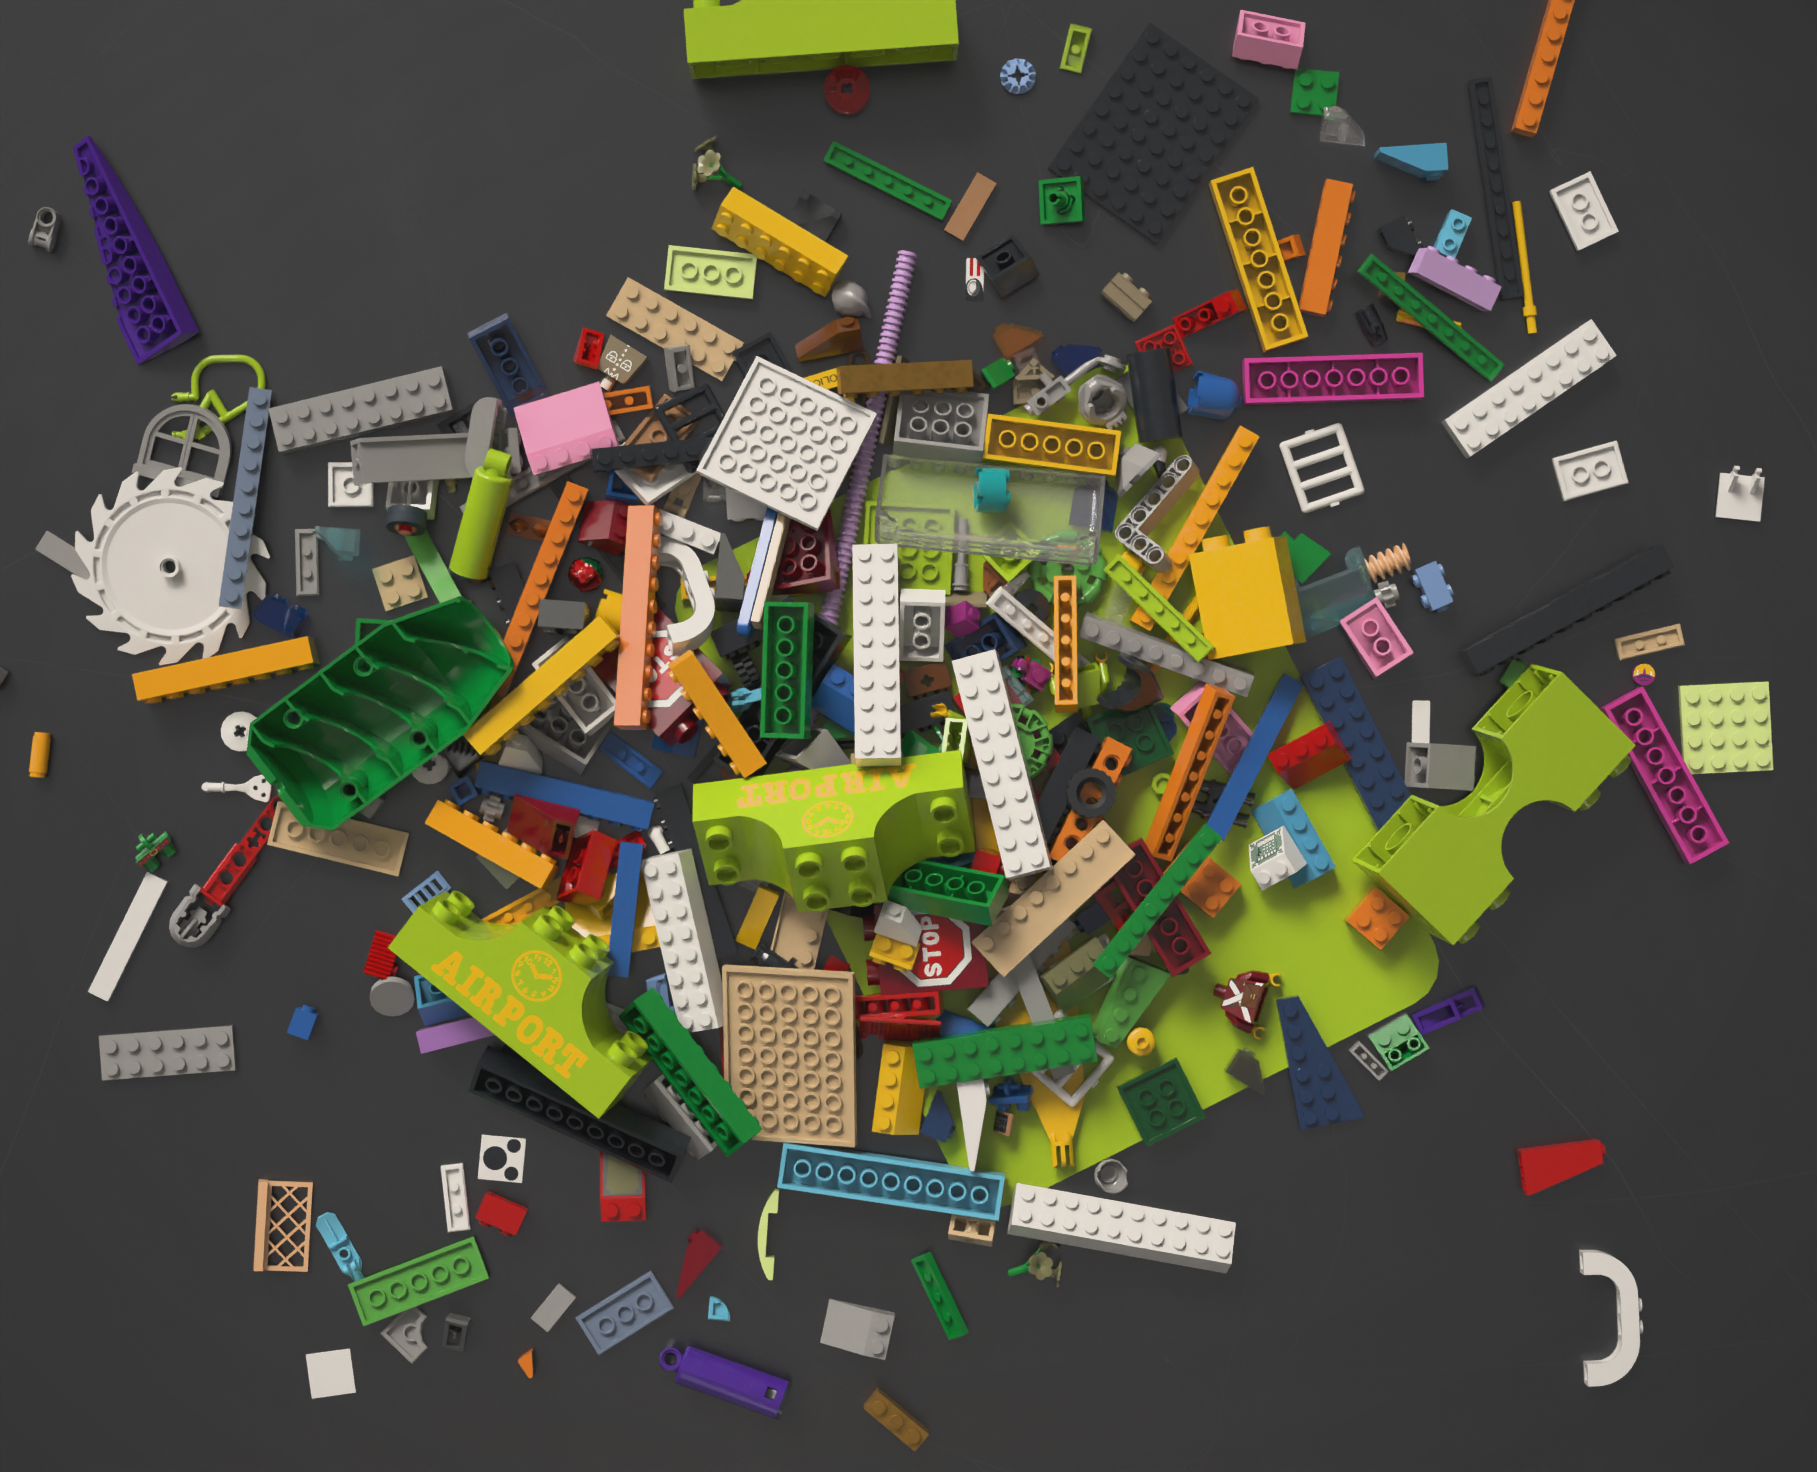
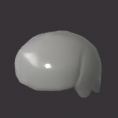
[1094,1159,1128,1194]

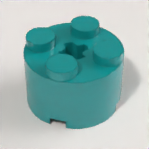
[973,468,1011,513]

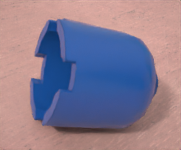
[1187,371,1242,420]

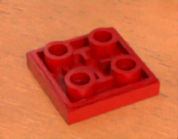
[1134,324,1193,373]

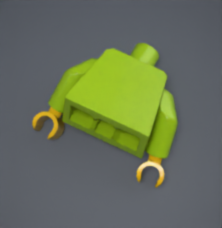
[1047,651,1110,718]
[930,703,972,766]

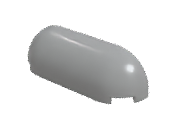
[465,397,507,478]

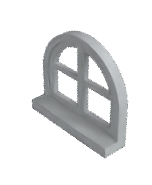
[132,404,232,497]

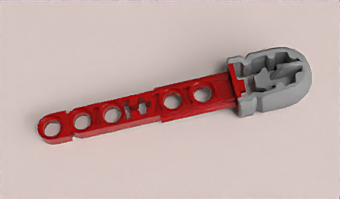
[169,795,281,948]

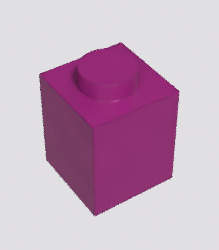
[944,601,980,638]

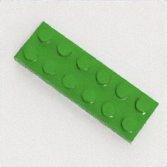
[348,1236,490,1326]

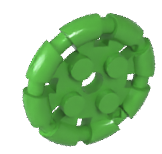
[1027,530,1108,609]
[973,703,1054,779]

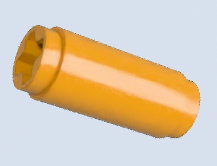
[29,732,51,778]

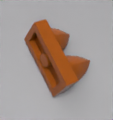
[506,512,551,542]

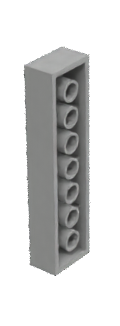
[268,366,455,454]

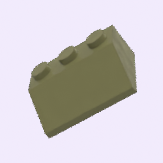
[1038,937,1116,1014]

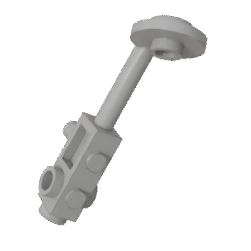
[1023,355,1126,417]

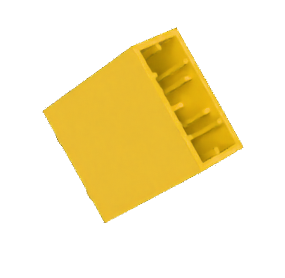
[1189,526,1306,660]

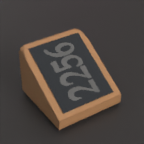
[993,1110,1014,1136]

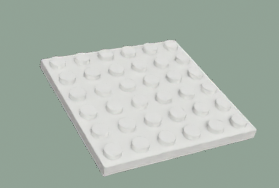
[696,356,877,531]

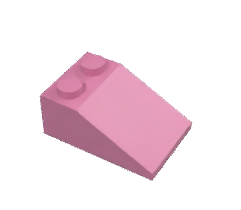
[1339,597,1414,679]

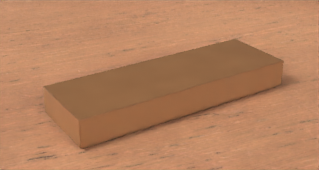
[944,172,997,242]

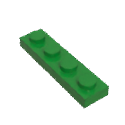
[911,1252,969,1340]

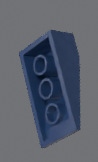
[467,313,550,415]

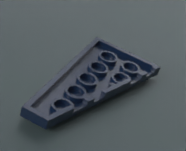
[1276,995,1365,1130]

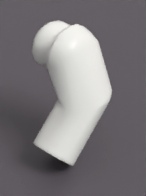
[648,825,670,855]

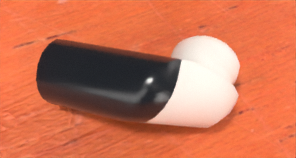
[1153,446,1167,479]

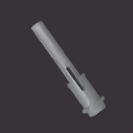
[952,519,969,591]

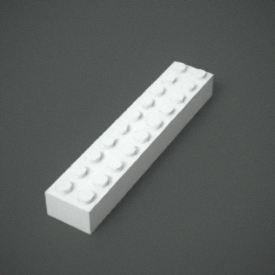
[853,544,901,767]
[952,649,1053,880]
[1007,1183,1236,1273]

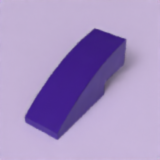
[1412,986,1486,1035]

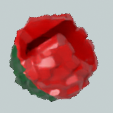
[567,557,603,592]

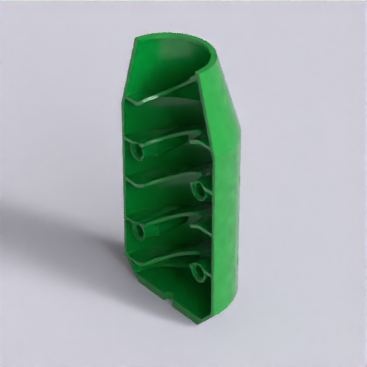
[246,596,514,831]

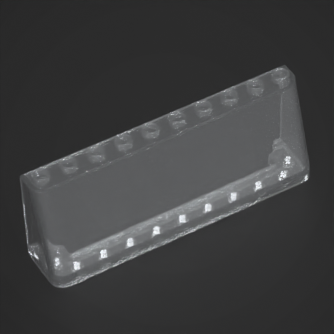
[874,454,1106,565]

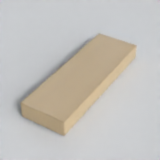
[1614,624,1685,661]

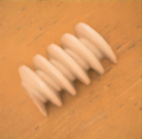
[1361,543,1411,583]

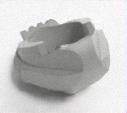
[1078,374,1127,430]

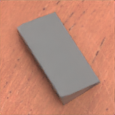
[664,345,695,392]

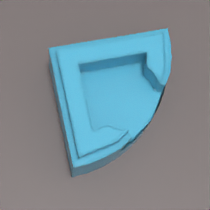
[708,1296,730,1321]

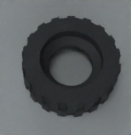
[1065,768,1116,818]

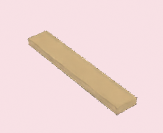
[751,512,791,630]

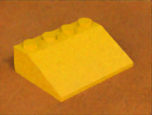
[564,881,660,956]

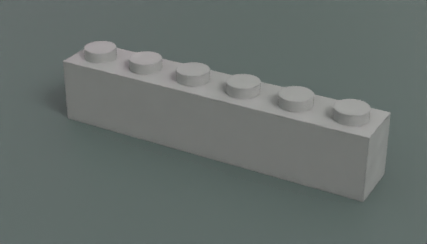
[967,918,1076,1026]

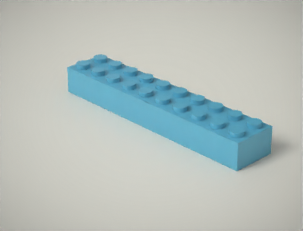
[777,1142,1005,1221]

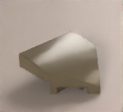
[1012,357,1058,405]

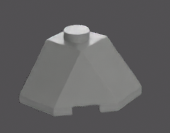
[1116,443,1161,498]

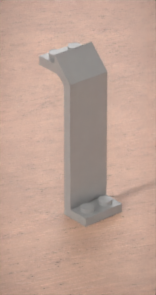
[350,428,523,486]

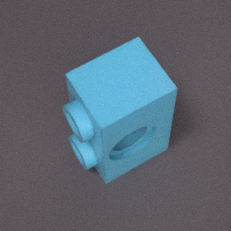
[1434,209,1472,258]

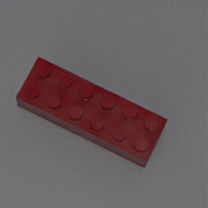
[1112,837,1212,977]

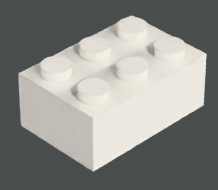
[899,589,946,662]

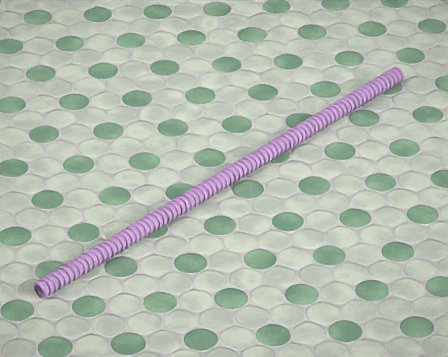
[787,250,917,772]

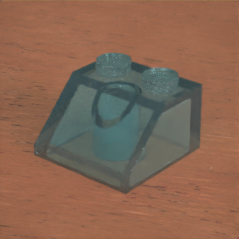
[312,526,360,562]

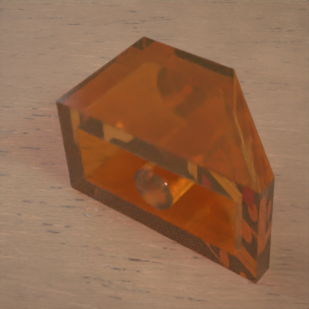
[992,323,1044,360]

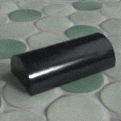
[1126,348,1183,444]

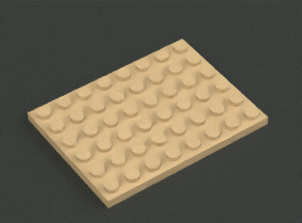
[722,965,857,1147]

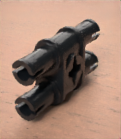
[1191,778,1256,829]

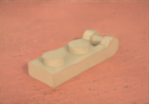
[663,473,702,518]

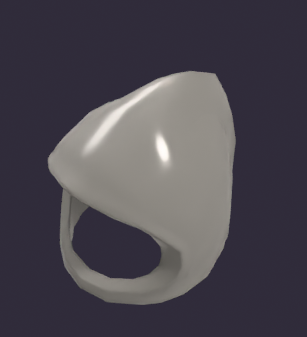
[832,280,872,319]

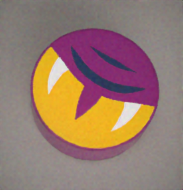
[1632,663,1655,686]

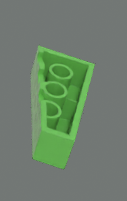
[1093,955,1170,1049]

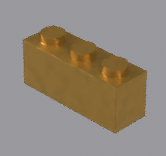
[864,1387,929,1451]

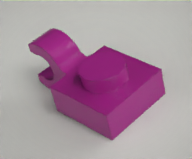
[1011,658,1052,692]

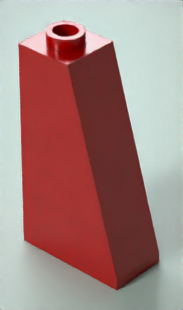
[1517,1139,1606,1195]

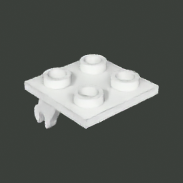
[1715,466,1765,522]

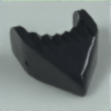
[1096,653,1164,713]
[441,739,485,778]

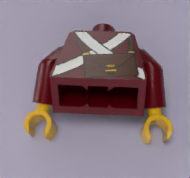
[1213,970,1282,1040]

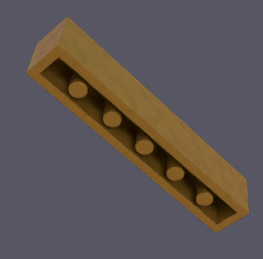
[836,360,974,398]

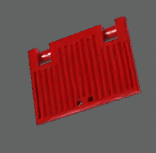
[859,1015,941,1042]

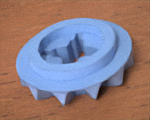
[1000,58,1036,94]

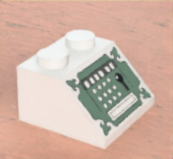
[1249,826,1307,890]

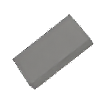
[531,1283,576,1332]

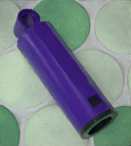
[659,1346,792,1420]

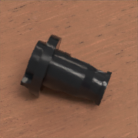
[749,943,799,969]

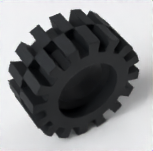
[731,651,762,691]

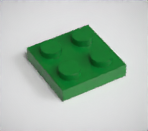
[1290,68,1339,118]

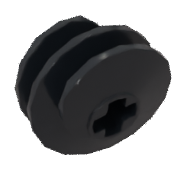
[1014,589,1050,623]

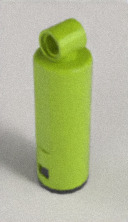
[448,448,514,583]

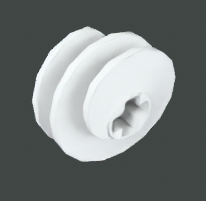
[221,711,257,751]
[412,751,451,784]

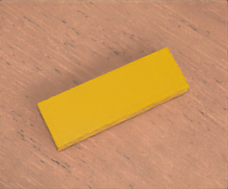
[735,884,780,950]

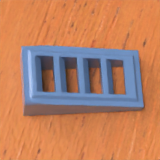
[402,871,452,913]

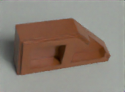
[983,561,1015,597]

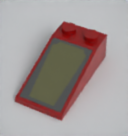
[600,1151,647,1222]

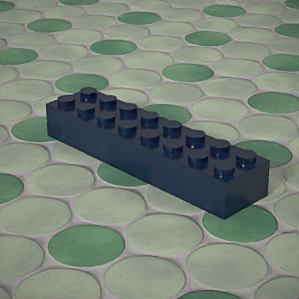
[1300,656,1411,832]

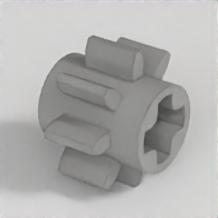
[1373,581,1400,609]
[479,795,506,823]

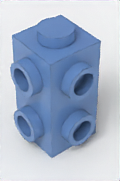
[1411,561,1454,613]

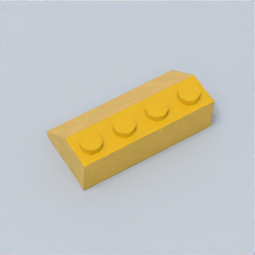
[872,1040,925,1135]

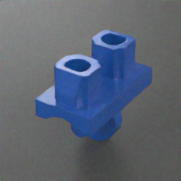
[989,1077,1034,1112]

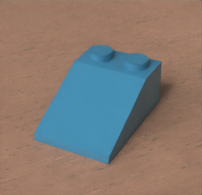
[1374,143,1448,181]

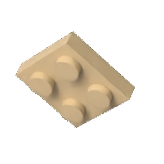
[372,555,429,611]

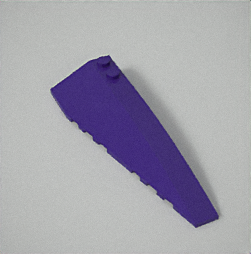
[73,136,199,365]

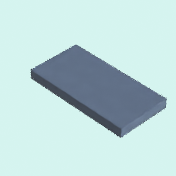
[576,1270,675,1355]

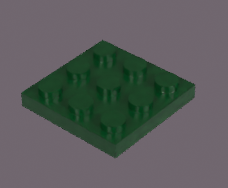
[1085,704,1174,777]
[1116,1057,1206,1147]

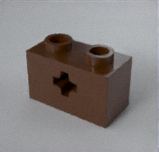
[902,660,952,701]

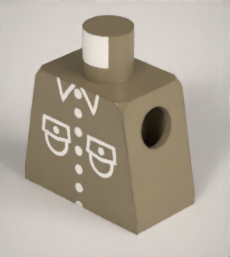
[598,335,648,392]

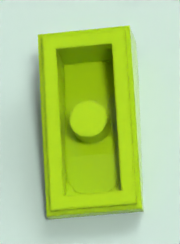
[1060,24,1092,74]

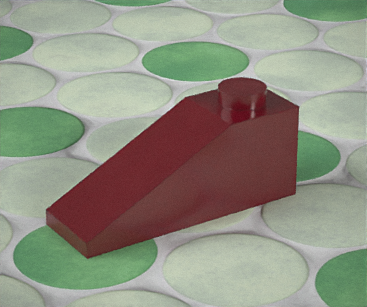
[676,1228,723,1299]

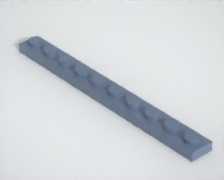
[219,387,272,610]

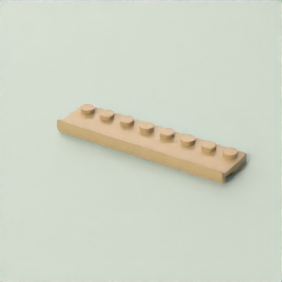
[971,820,1136,977]
[771,890,829,970]

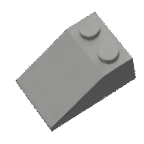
[820,1299,895,1360]

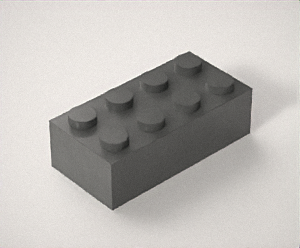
[538,599,592,636]

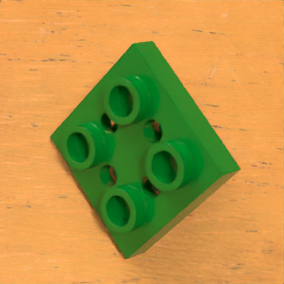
[1038,176,1085,226]

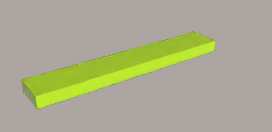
[1103,554,1215,663]

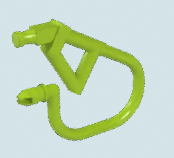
[171,355,266,441]

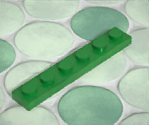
[823,141,952,221]

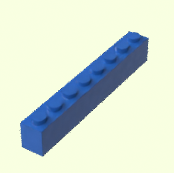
[474,759,655,832]

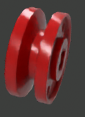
[824,65,871,115]

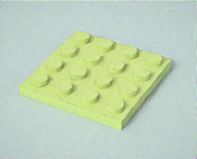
[1678,682,1773,774]

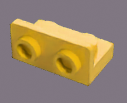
[869,933,920,973]

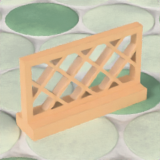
[254,1179,313,1272]

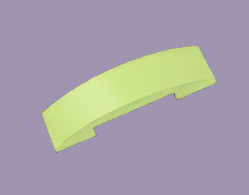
[758,1188,779,1280]

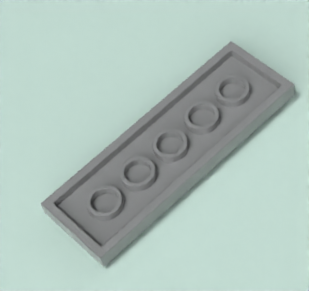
[99,1025,237,1081]

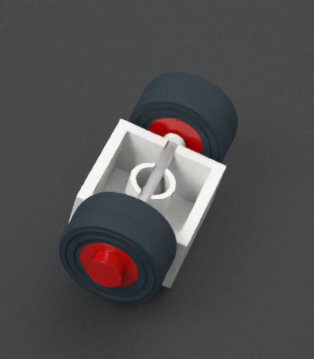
[386,480,439,536]

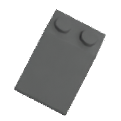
[714,533,747,612]

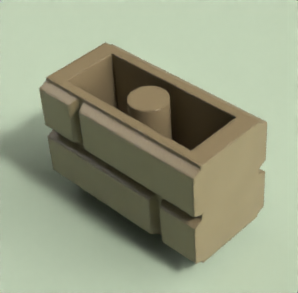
[1100,272,1152,323]

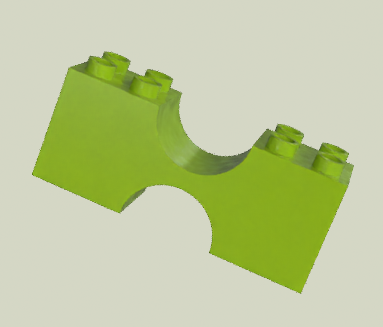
[1352,664,1636,945]

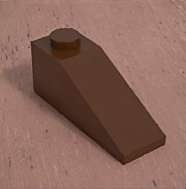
[795,316,864,362]

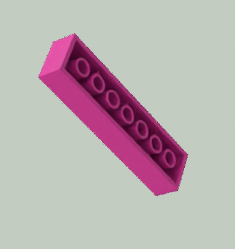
[1242,353,1424,406]
[1599,687,1729,864]

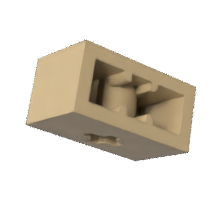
[948,1214,996,1247]

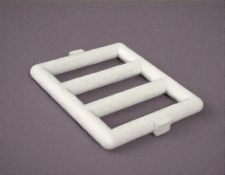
[1279,423,1365,513]
[1031,1010,1114,1107]

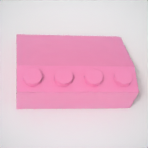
[514,382,620,475]

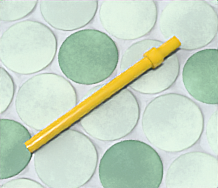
[1512,201,1537,334]

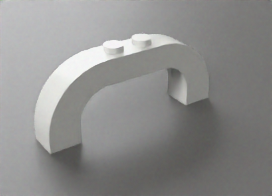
[658,536,715,656]
[1579,1250,1643,1387]

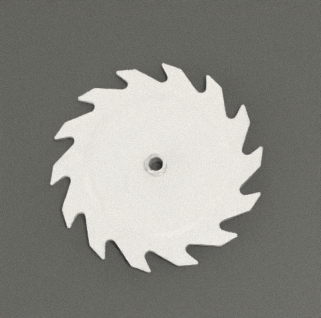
[71,467,270,665]

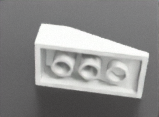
[957,1079,990,1171]

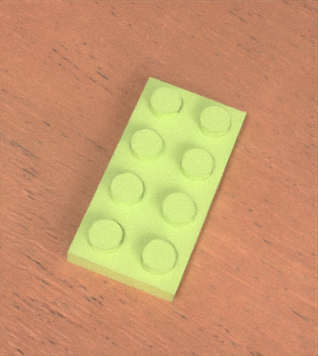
[664,245,757,300]

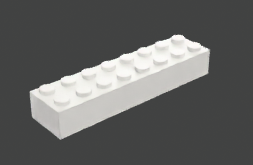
[1441,319,1617,459]
[641,849,723,1032]

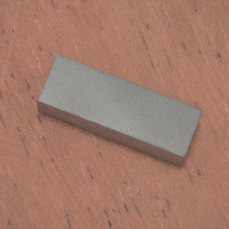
[1348,1041,1389,1081]

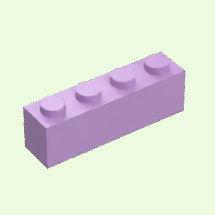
[1408,246,1501,311]

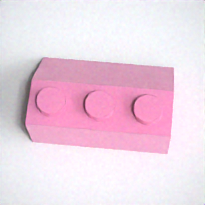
[1232,10,1306,69]

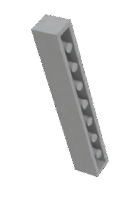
[1078,612,1254,697]

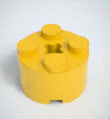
[594,589,622,634]

